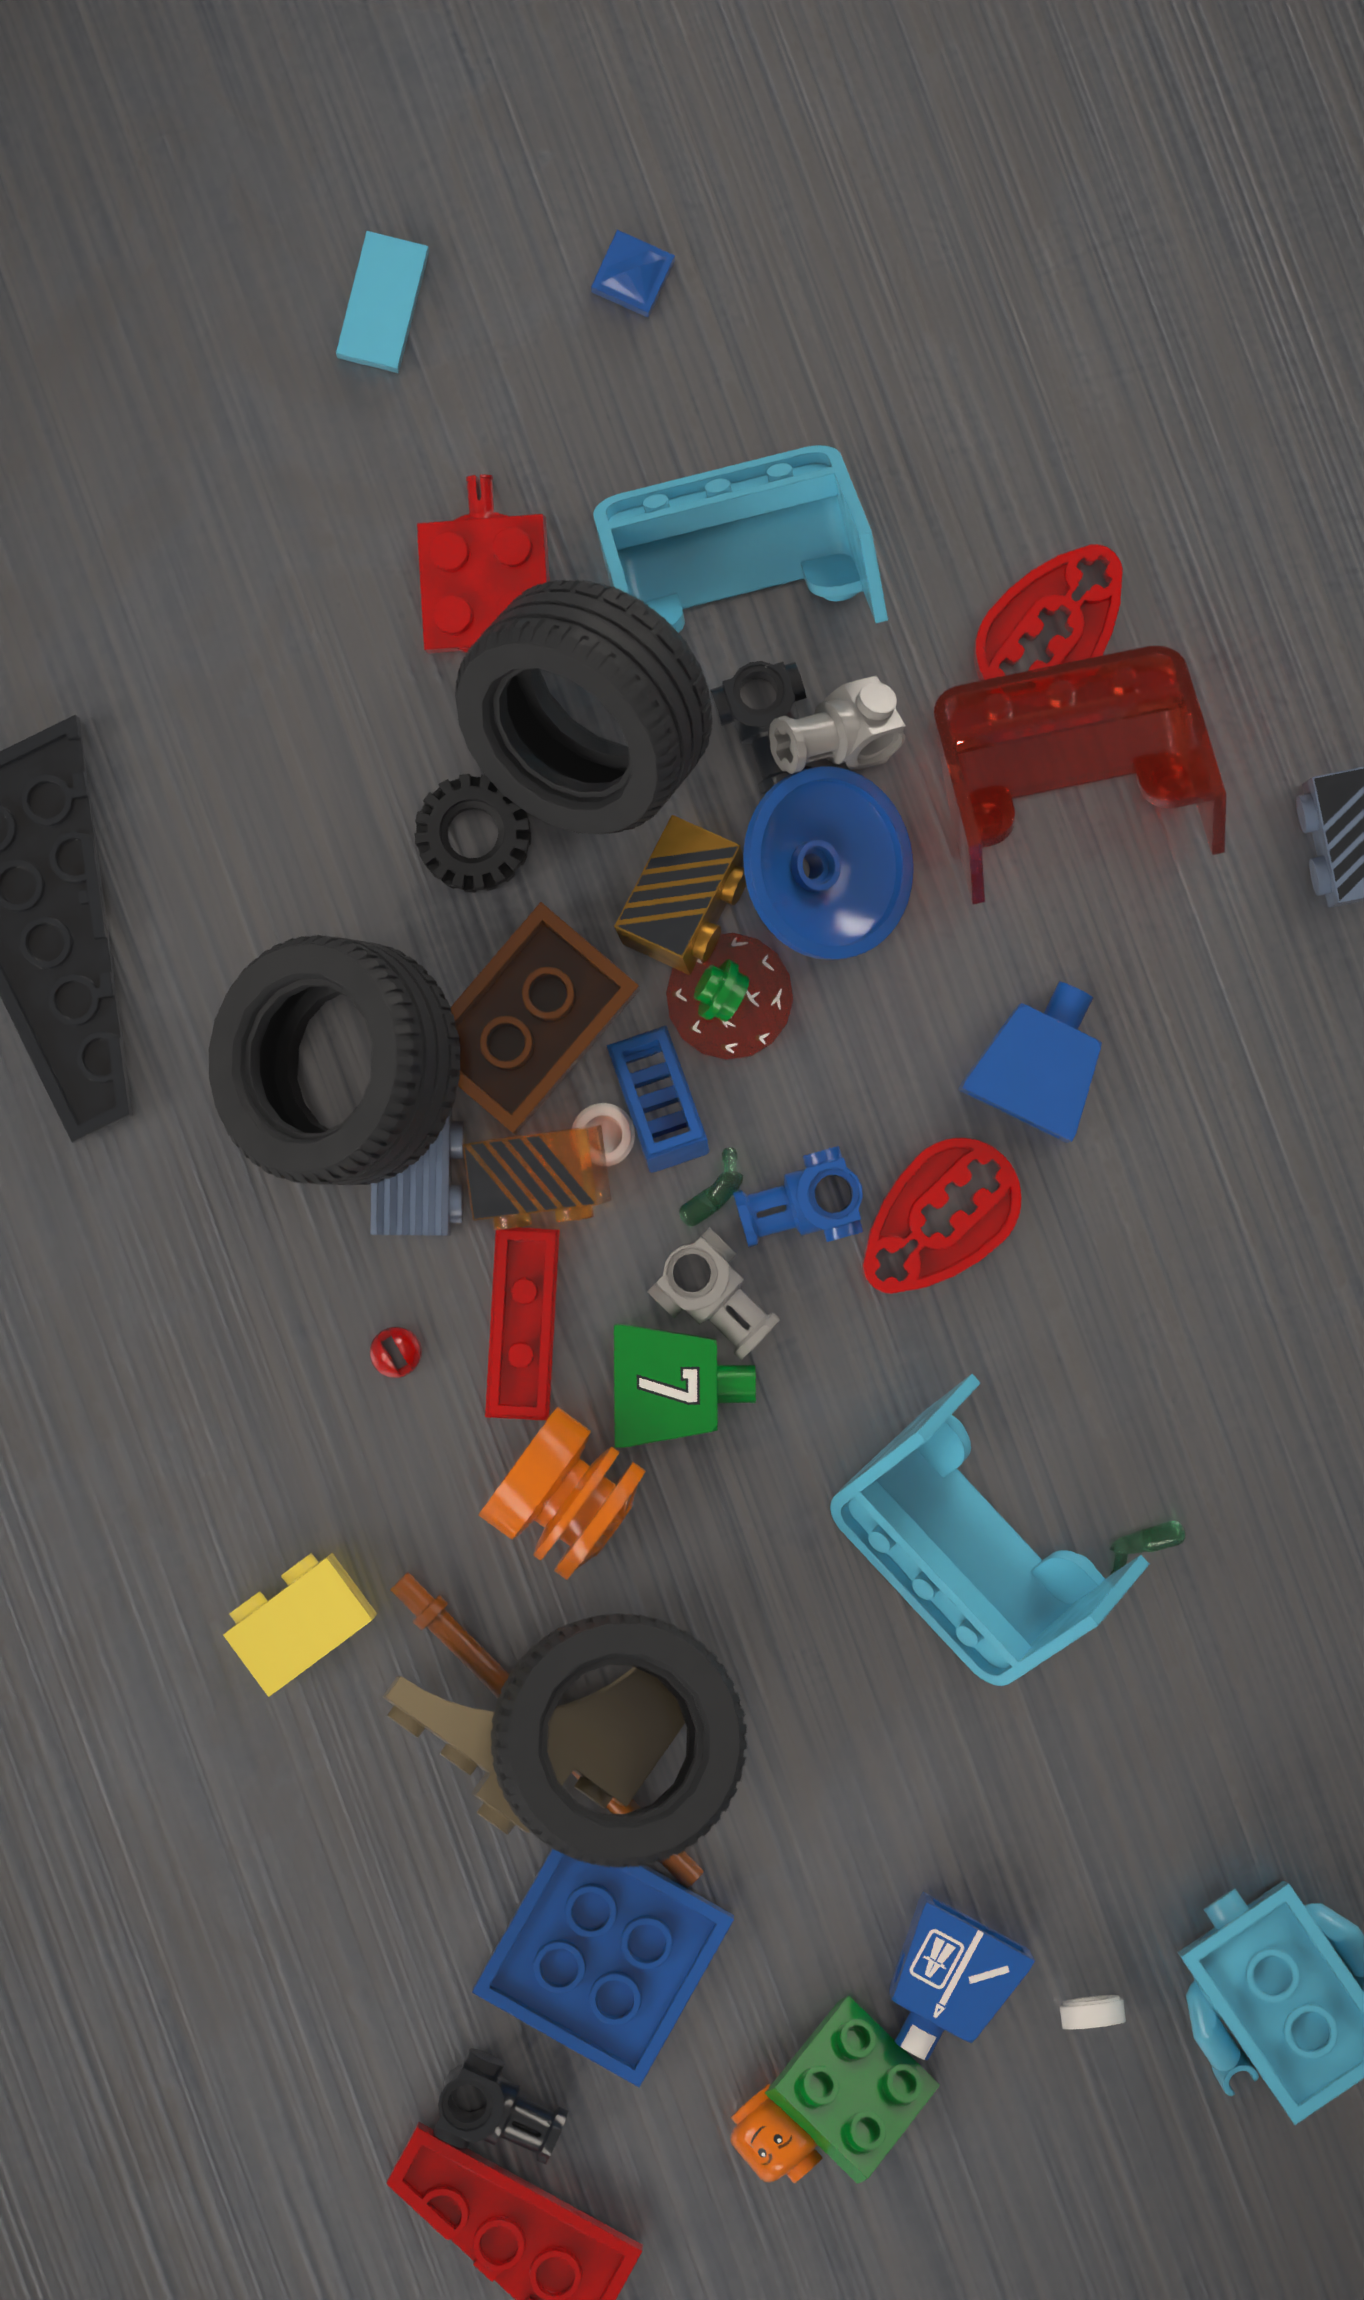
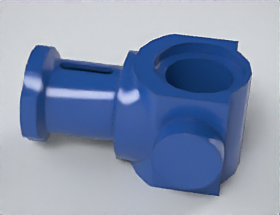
[733,1146,863,1248]

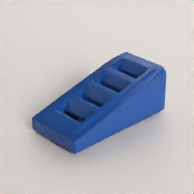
[606,1025,709,1173]

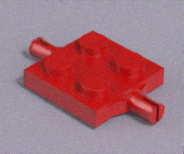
[417,474,550,653]

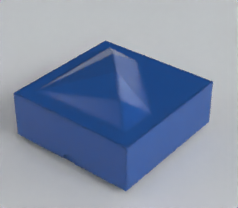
[591,230,675,318]

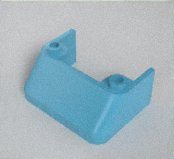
[593,445,888,633]
[830,1374,1150,1686]

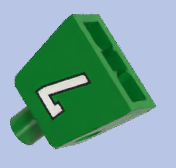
[614,1323,756,1448]

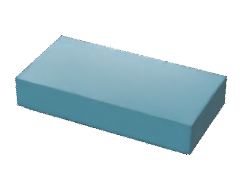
[336,231,430,373]

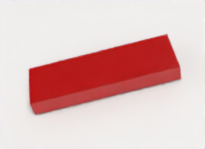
[485,1226,560,1421]

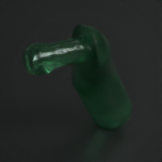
[679,1147,743,1227]
[1110,1520,1186,1574]

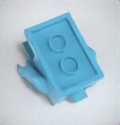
[1178,1881,1364,2125]

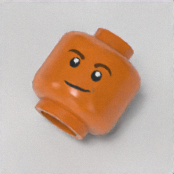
[730,2084,823,2183]

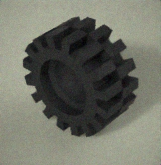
[414,774,531,893]

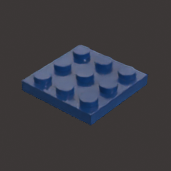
[472,1848,734,2088]

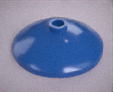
[743,766,914,960]

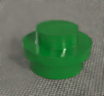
[694,959,750,1022]

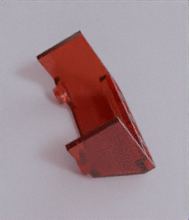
[934,645,1227,904]

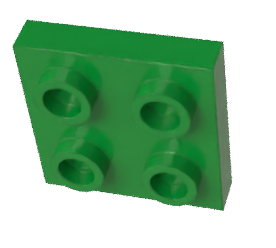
[765,1995,940,2184]

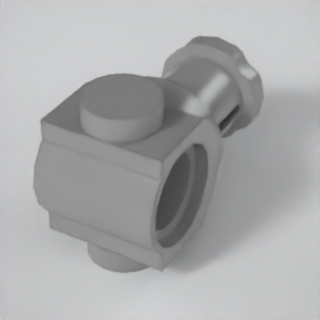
[769,675,906,774]
[647,1227,780,1360]

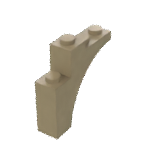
[382,1667,685,1835]

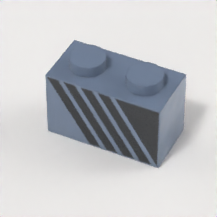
[1296,767,1364,908]

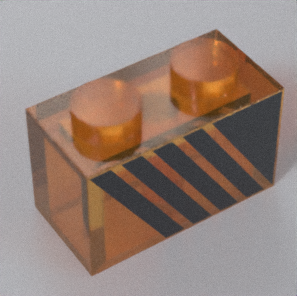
[462,1125,611,1230]

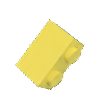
[223,1553,377,1697]

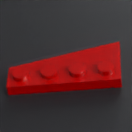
[386,2122,643,2300]

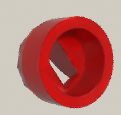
[370,1327,422,1378]

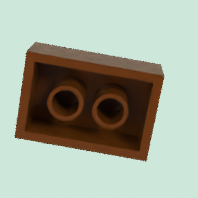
[451,902,640,1135]

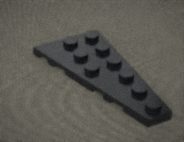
[0,714,133,1143]

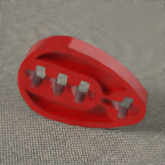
[973,544,1123,713]
[862,1138,1022,1294]

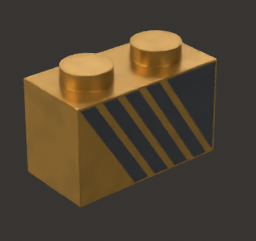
[614,815,746,975]

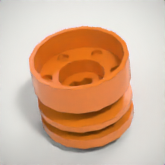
[478,1406,646,1580]

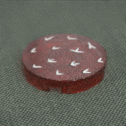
[666,933,793,1061]

